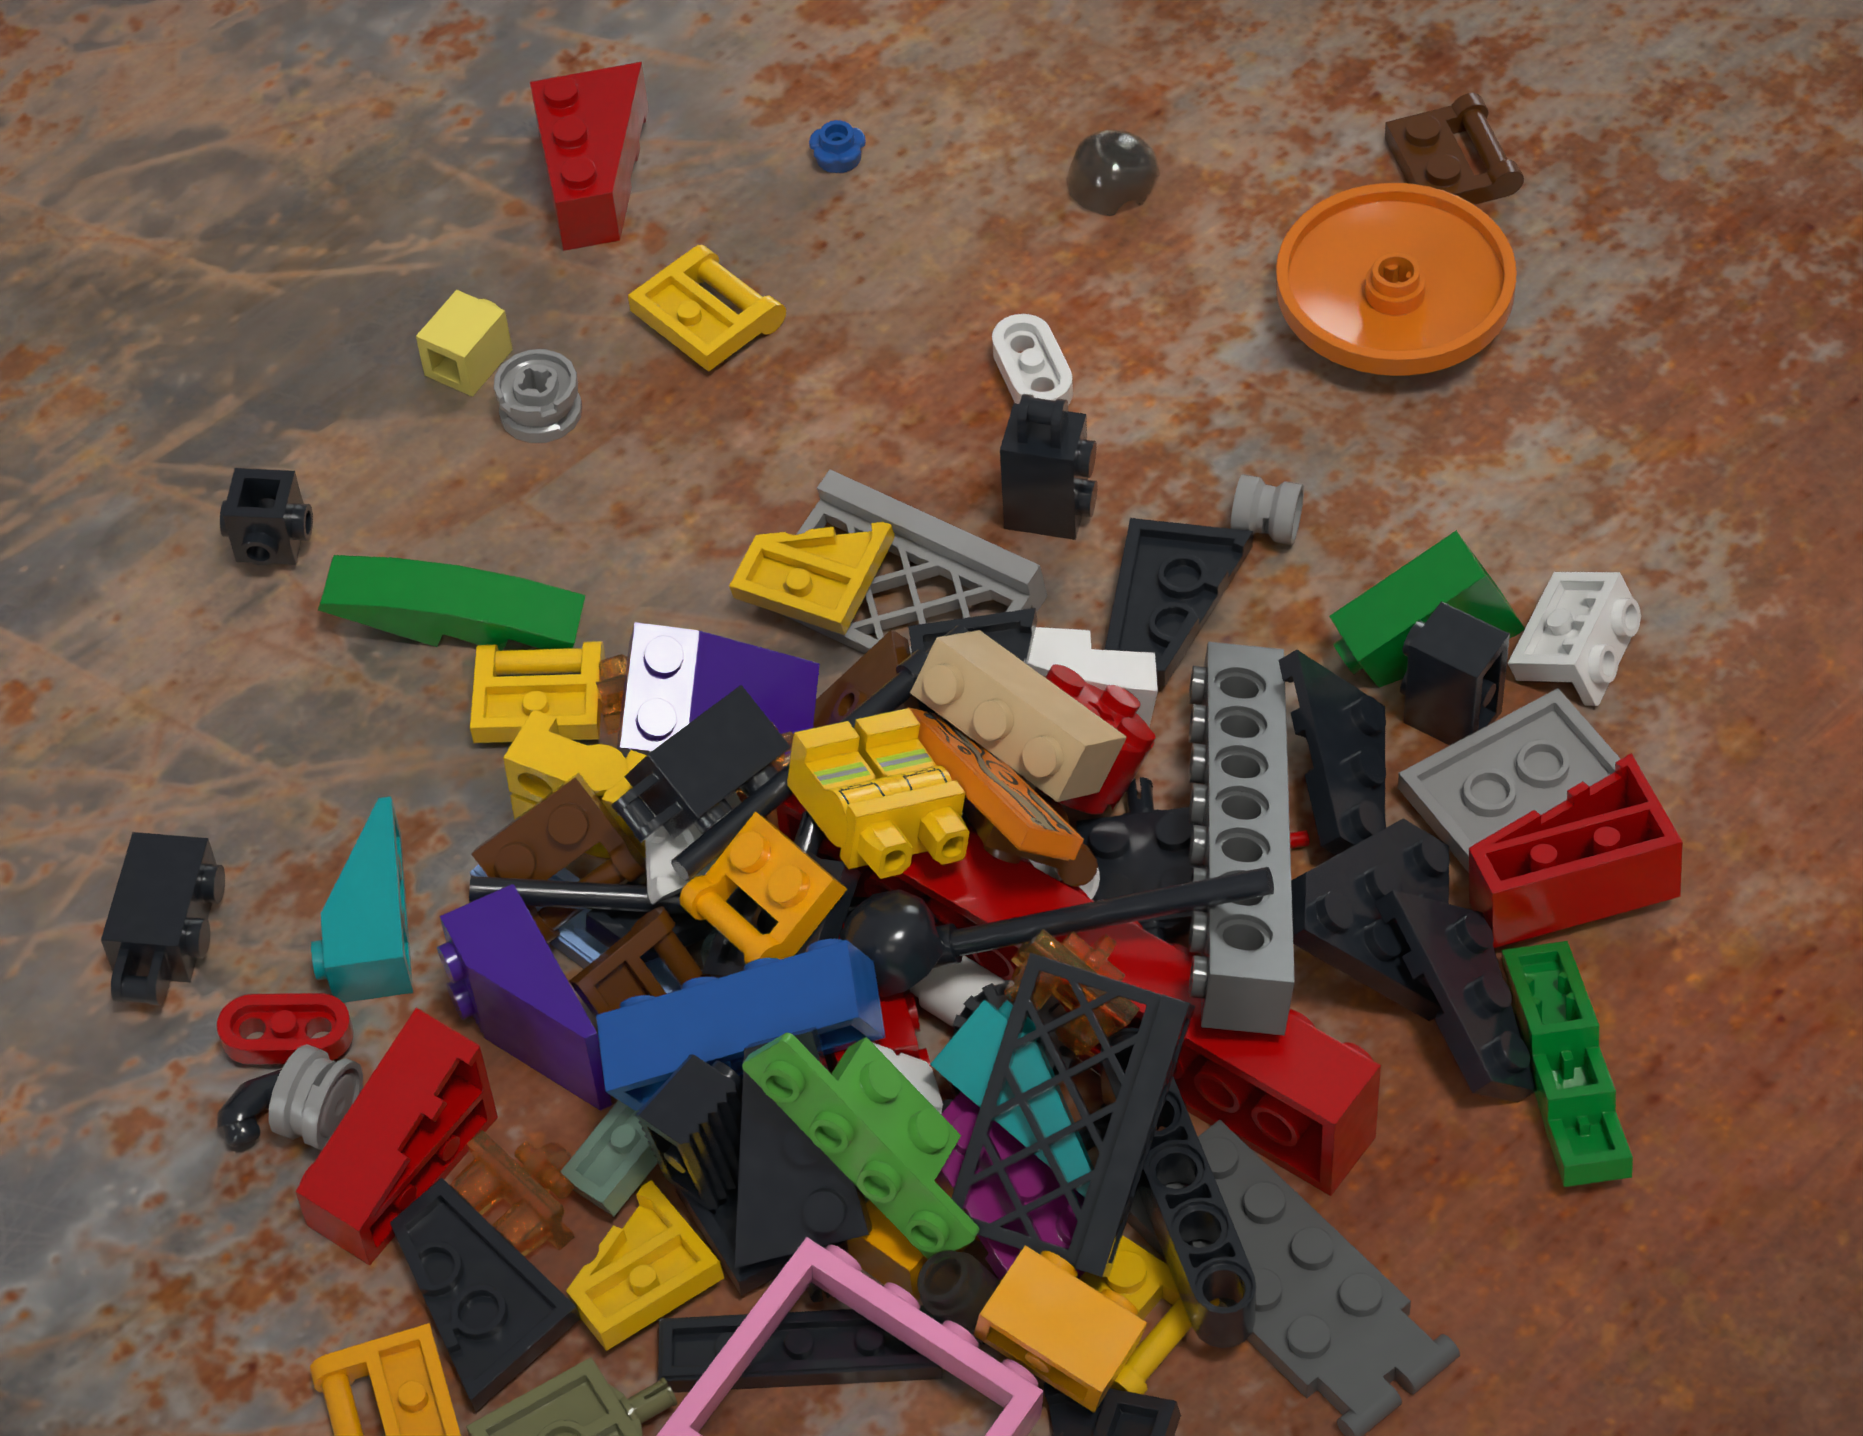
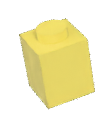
[416,289,513,397]

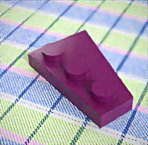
[935,1092,1085,1280]

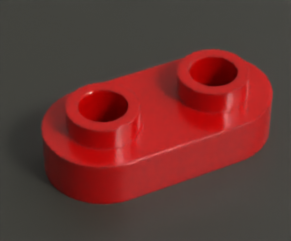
[217,993,354,1064]

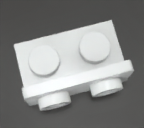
[1508,572,1641,706]

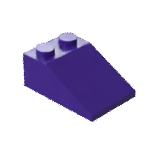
[617,622,820,772]
[437,884,612,1110]

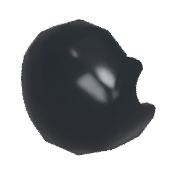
[840,889,944,998]

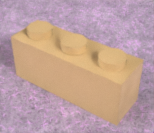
[910,630,1127,802]

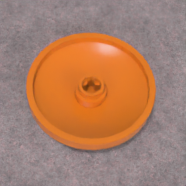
[1276,183,1517,376]

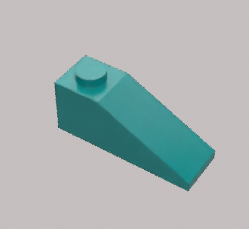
[311,796,413,1003]
[930,1000,1094,1197]

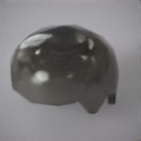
[1066,129,1160,216]

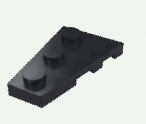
[735,1027,873,1268]

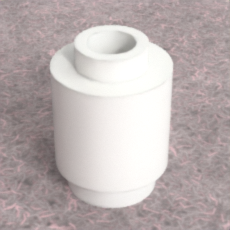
[910,956,1005,1028]

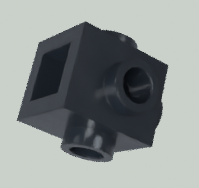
[220,468,313,565]

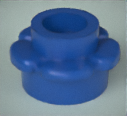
[809,120,866,173]

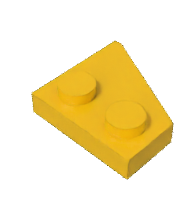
[729,522,895,635]
[566,1180,724,1351]

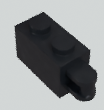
[1000,394,1098,540]
[611,685,790,843]
[101,832,225,1005]

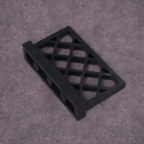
[951,953,1195,1277]

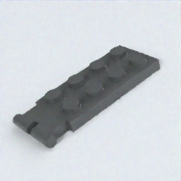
[1127,1120,1460,1436]

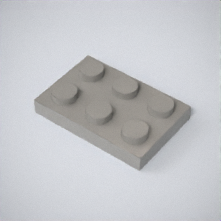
[1398,688,1620,873]

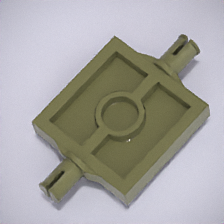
[466,1357,677,1436]

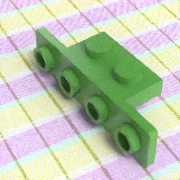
[742,1033,979,1261]

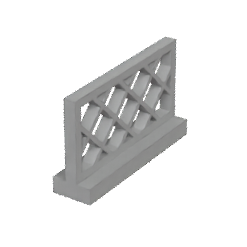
[781,469,1047,654]

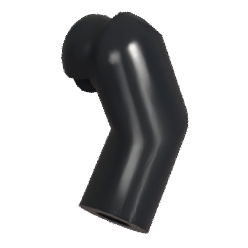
[217,1069,282,1147]

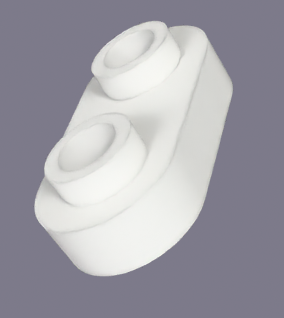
[992,314,1073,405]

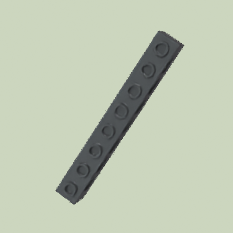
[1189,642,1295,1035]

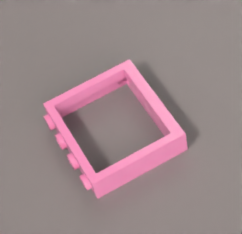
[656,1237,1044,1436]

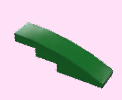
[318,555,586,651]
[1502,941,1633,1187]

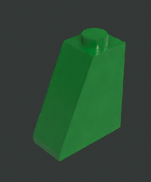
[1329,530,1525,688]

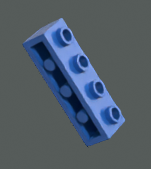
[596,939,886,1111]

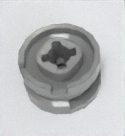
[494,349,582,443]
[269,1044,363,1150]

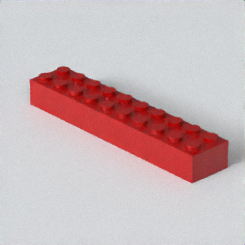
[776,794,1381,1196]

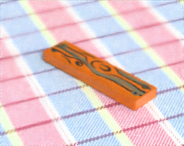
[908,707,1084,861]

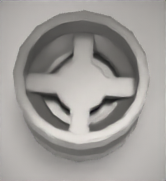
[1231,474,1304,545]

